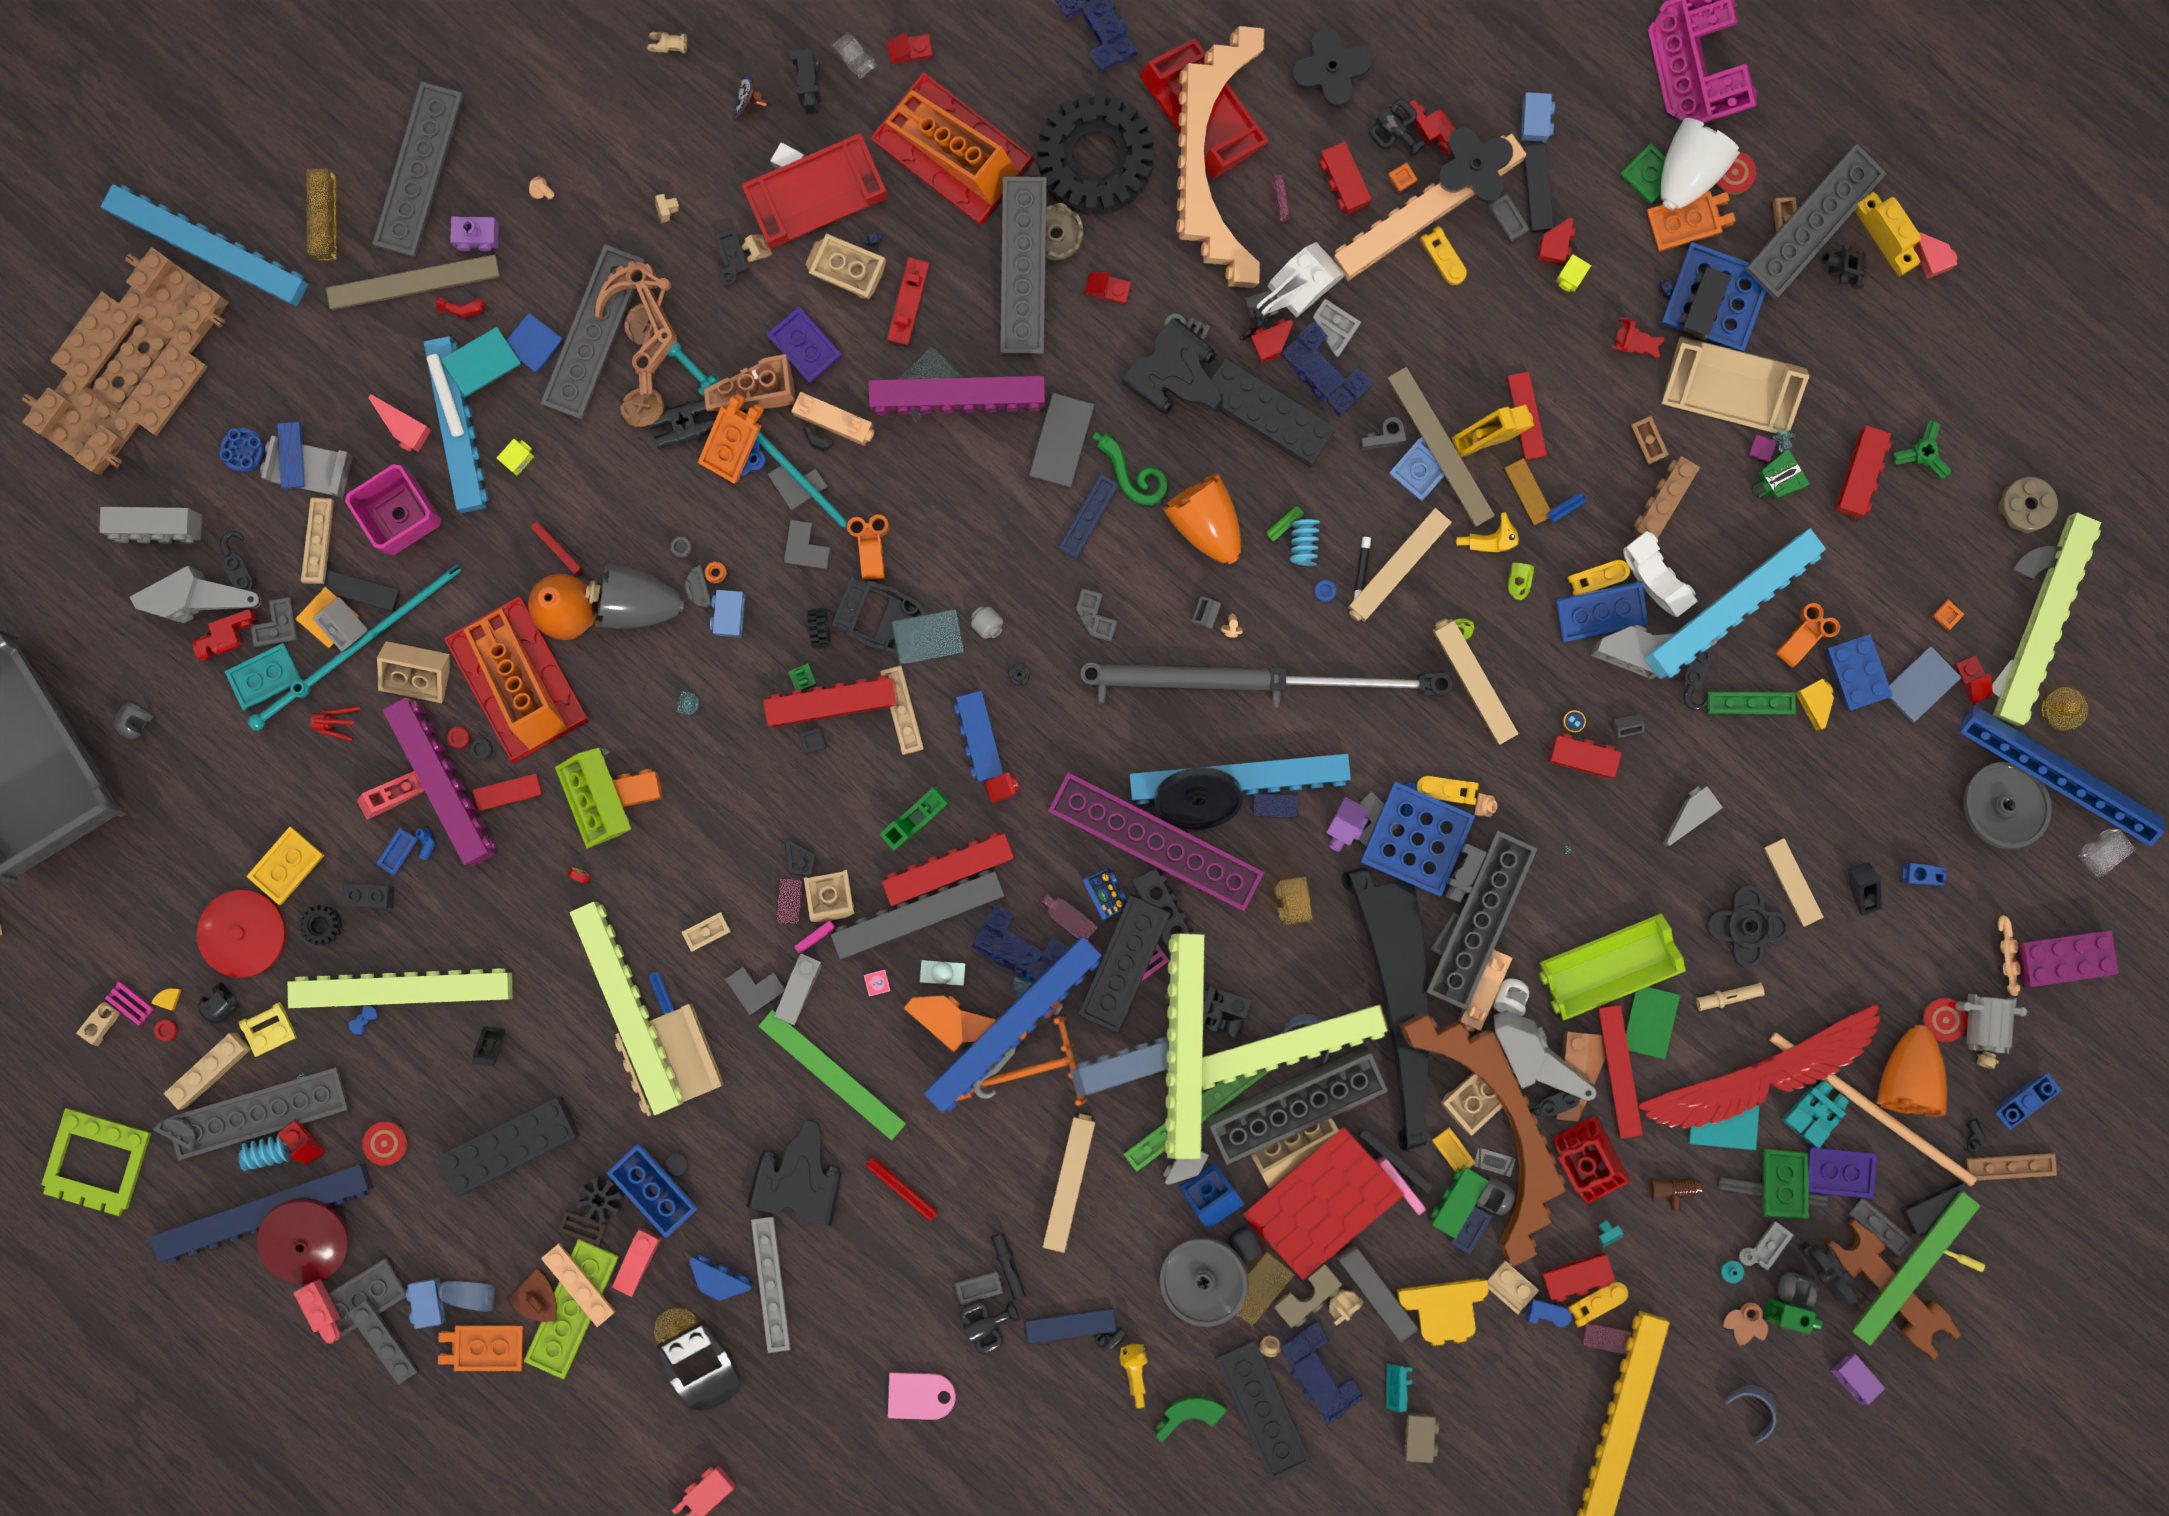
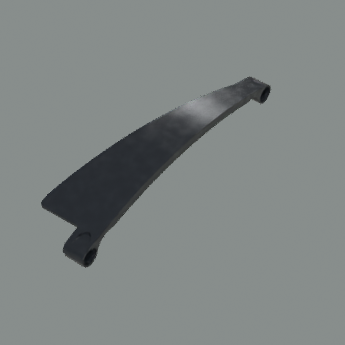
[1342,868,1428,1151]

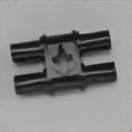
[650,399,716,449]

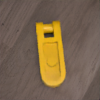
[1420,226,1466,285]
[1567,560,1630,595]
[1416,776,1479,805]
[1567,1281,1628,1327]

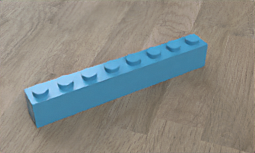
[424,336,489,513]

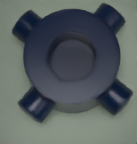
[865,233,883,246]
[1659,279,1673,297]

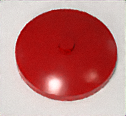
[197,890,287,978]

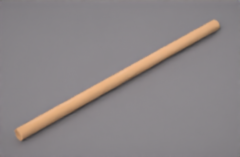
[1769,1032,1977,1187]

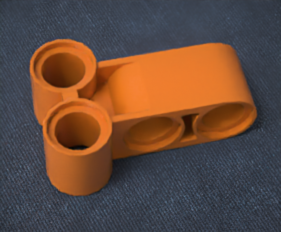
[847,515,889,581]
[1775,603,1840,668]

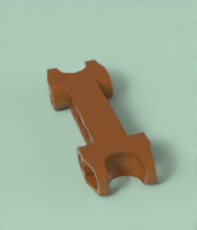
[1825,1219,1961,1360]

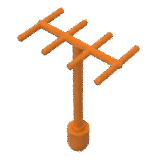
[956,1016,1088,1106]

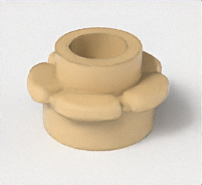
[1977,1051,1999,1069]
[1259,1336,1281,1357]

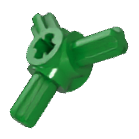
[1893,421,1951,479]

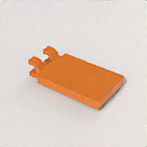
[1646,191,1736,252]
[698,394,764,483]
[438,1325,523,1371]

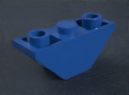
[1994,1073,2062,1131]
[690,1254,754,1301]

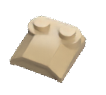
[804,870,854,922]

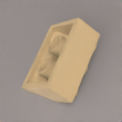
[377,641,450,703]

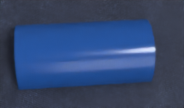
[606,1143,699,1238]

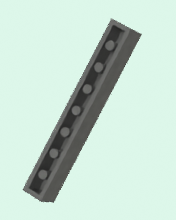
[831,869,1005,959]

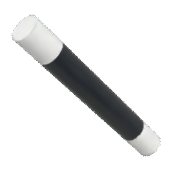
[1354,537,1371,599]

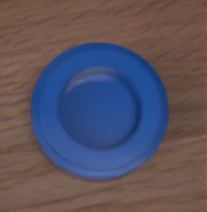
[1314,580,1336,602]

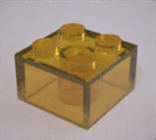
[1274,877,1313,925]

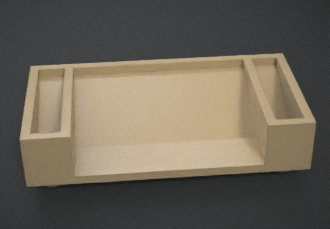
[1662,336,1810,436]

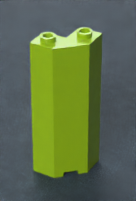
[1539,913,1685,1021]

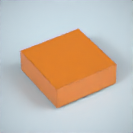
[1388,163,1418,193]
[1932,600,1964,631]

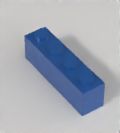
[954,691,1004,783]

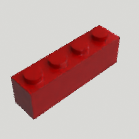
[1834,425,1892,519]

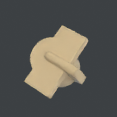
[1329,1289,1364,1326]

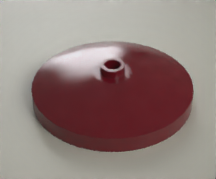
[257,1198,349,1285]

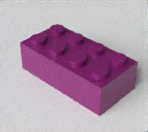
[2017,930,2119,987]

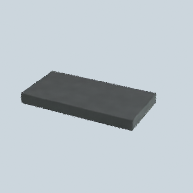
[1029,393,1094,488]
[328,1258,406,1342]

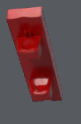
[887,257,930,347]

